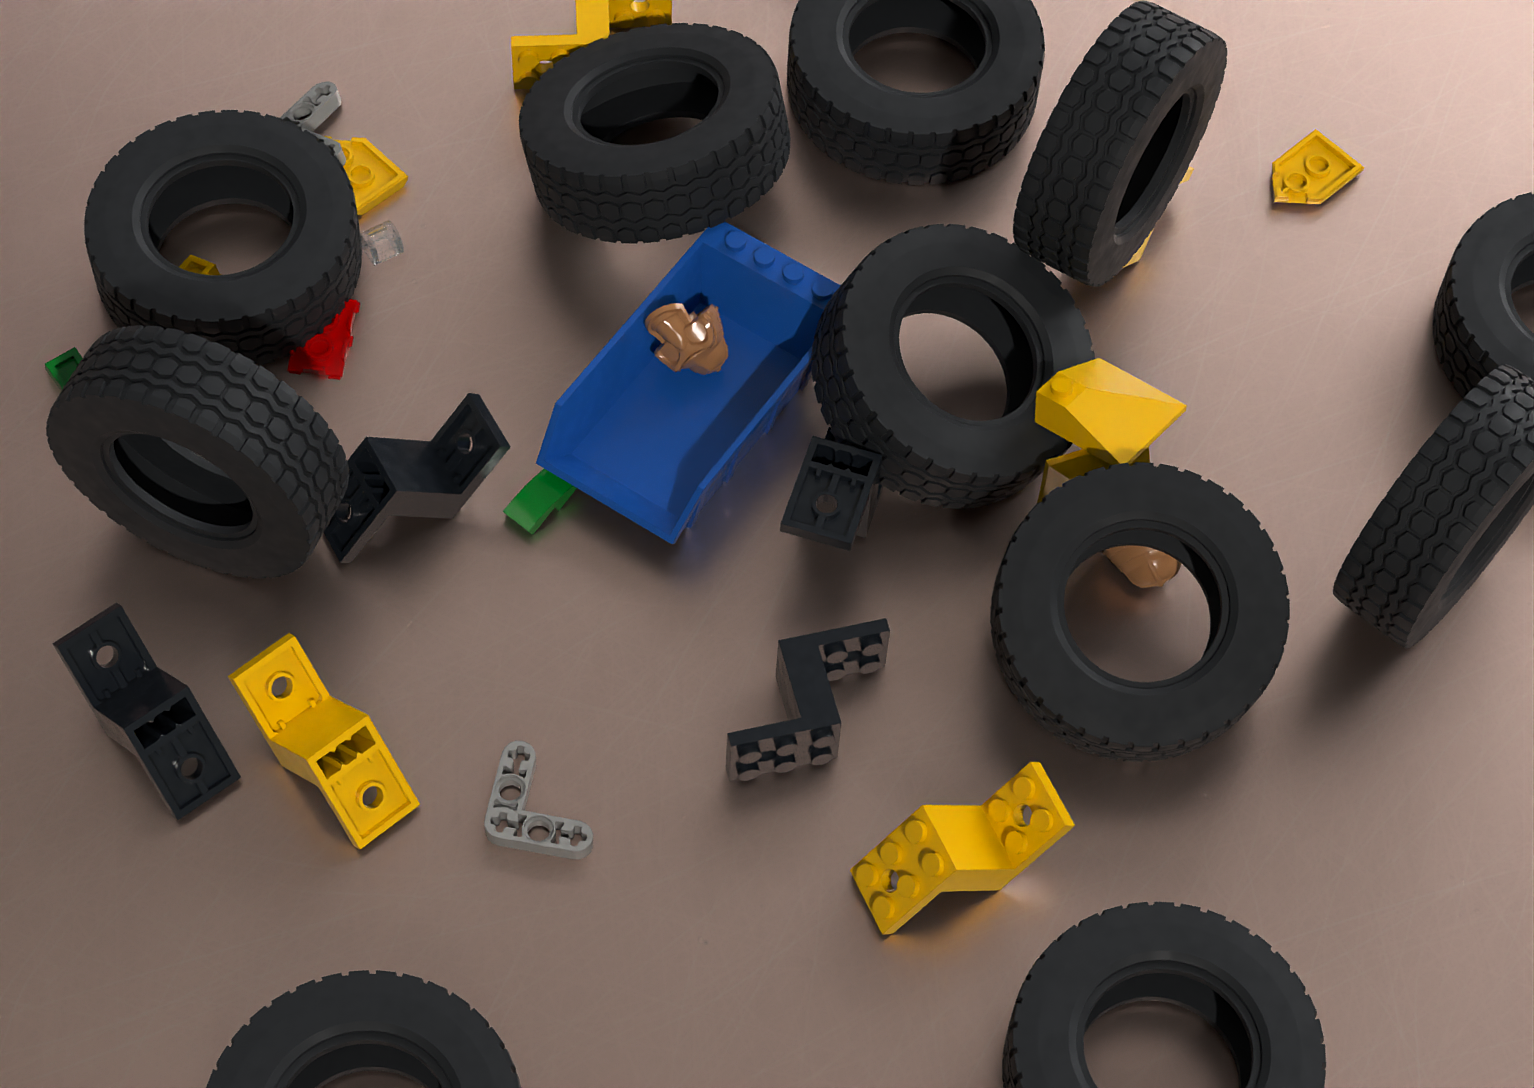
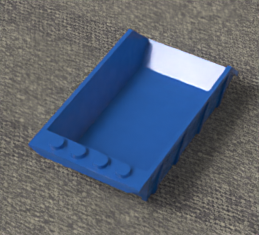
[536,222,841,544]

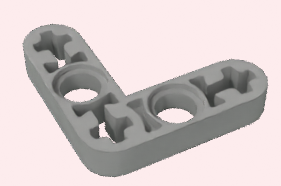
[280,82,346,166]
[484,741,593,859]

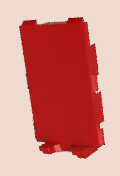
[287,299,360,380]

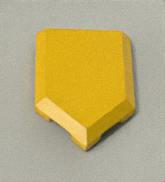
[1272,129,1364,204]
[325,136,408,215]

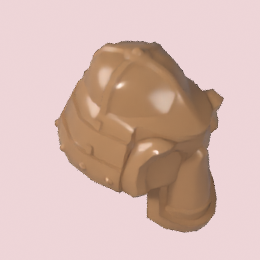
[645,303,729,375]
[1103,545,1182,588]

